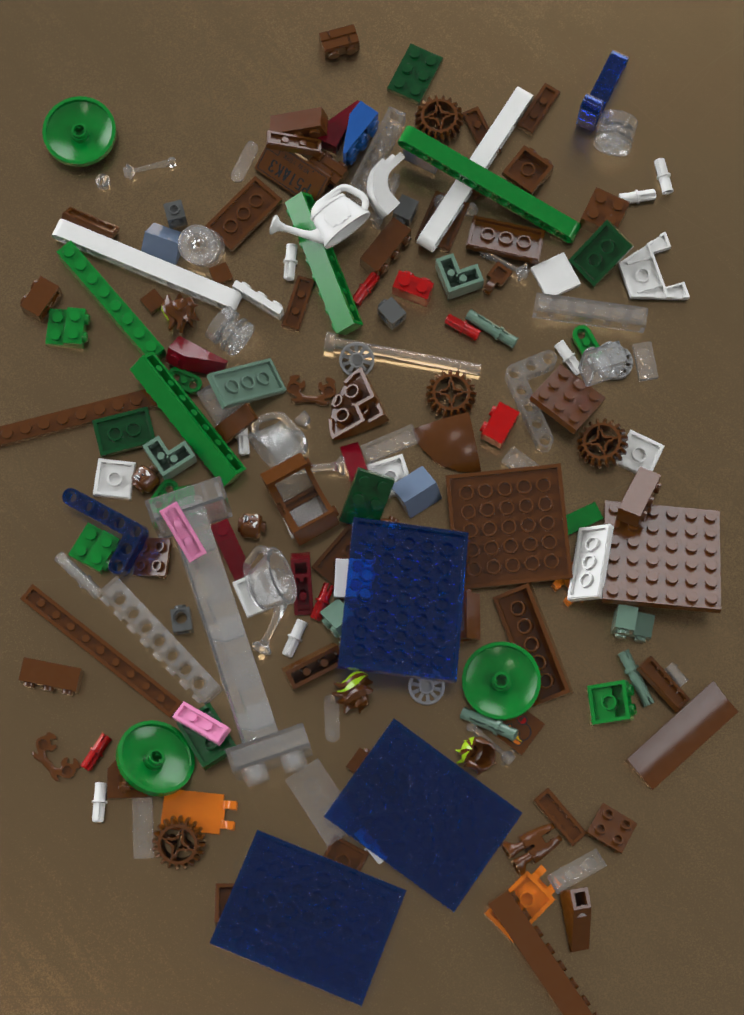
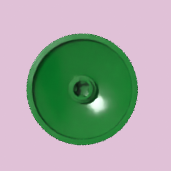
[42,96,117,167]
[462,642,541,721]
[116,720,195,796]

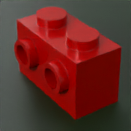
[392,270,434,307]
[480,402,520,449]

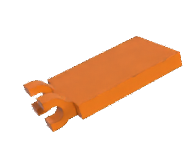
[161,790,238,835]
[484,865,561,943]

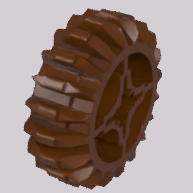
[415,95,464,143]
[425,369,477,418]
[577,418,629,469]
[152,815,206,870]

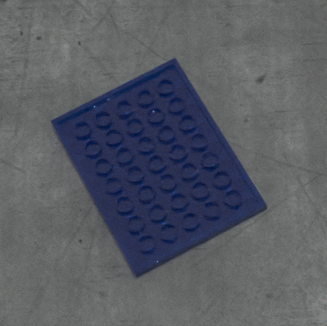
[337,517,469,683]
[323,718,522,912]
[210,830,407,1007]

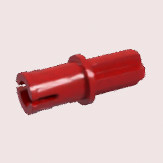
[352,272,380,307]
[444,314,481,341]
[310,582,334,621]
[81,733,112,771]

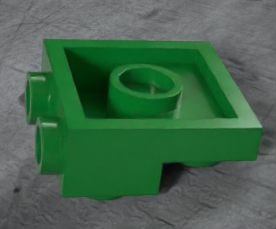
[45,307,90,349]
[68,522,122,575]
[587,680,637,725]

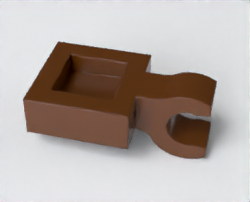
[483,261,513,296]

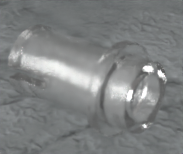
[664,662,688,687]

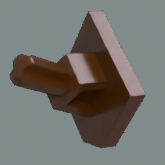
[107,760,148,799]

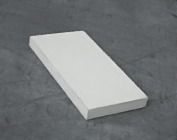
[567,524,614,602]

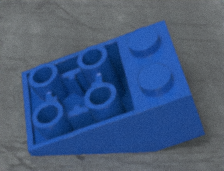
[343,101,379,167]

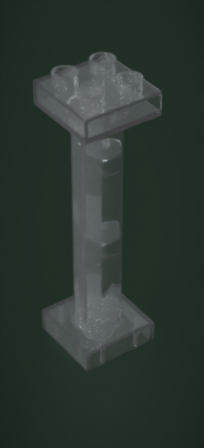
[145,476,313,787]

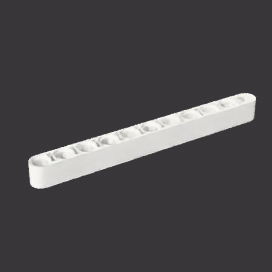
[416,87,534,252]
[52,219,243,313]

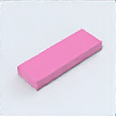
[159,501,207,563]
[172,701,231,746]

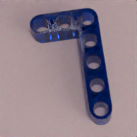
[576,50,629,132]
[62,488,149,576]

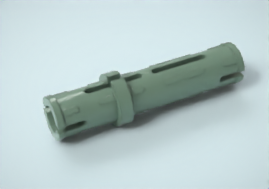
[465,309,519,348]
[617,649,655,708]
[460,707,519,741]

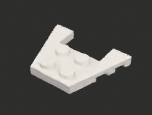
[618,232,690,300]

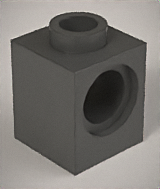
[392,194,419,227]
[163,200,188,229]
[377,297,406,330]
[170,605,194,636]

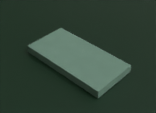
[206,358,287,409]

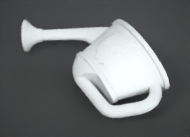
[269,184,371,249]

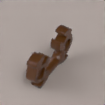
[287,375,336,406]
[32,732,81,782]

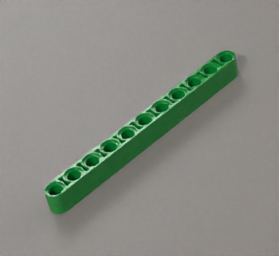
[398,126,581,243]

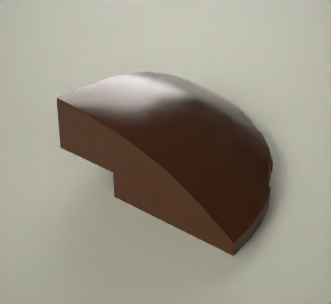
[328,367,389,440]
[413,412,481,473]

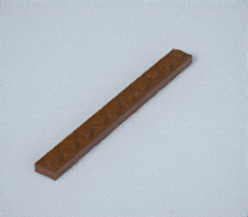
[0,389,158,447]
[20,584,183,719]

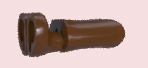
[501,823,563,877]

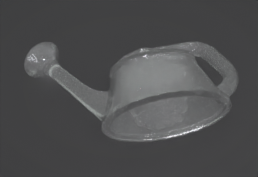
[247,411,346,476]
[243,545,296,655]

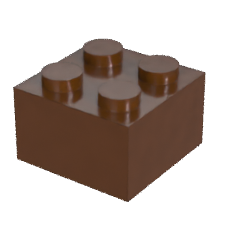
[580,187,630,233]

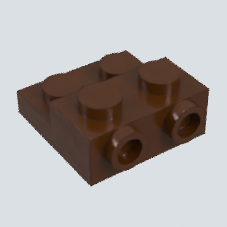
[502,145,554,195]

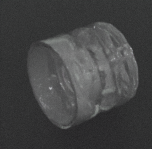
[593,110,638,156]
[178,224,225,267]
[205,306,255,357]

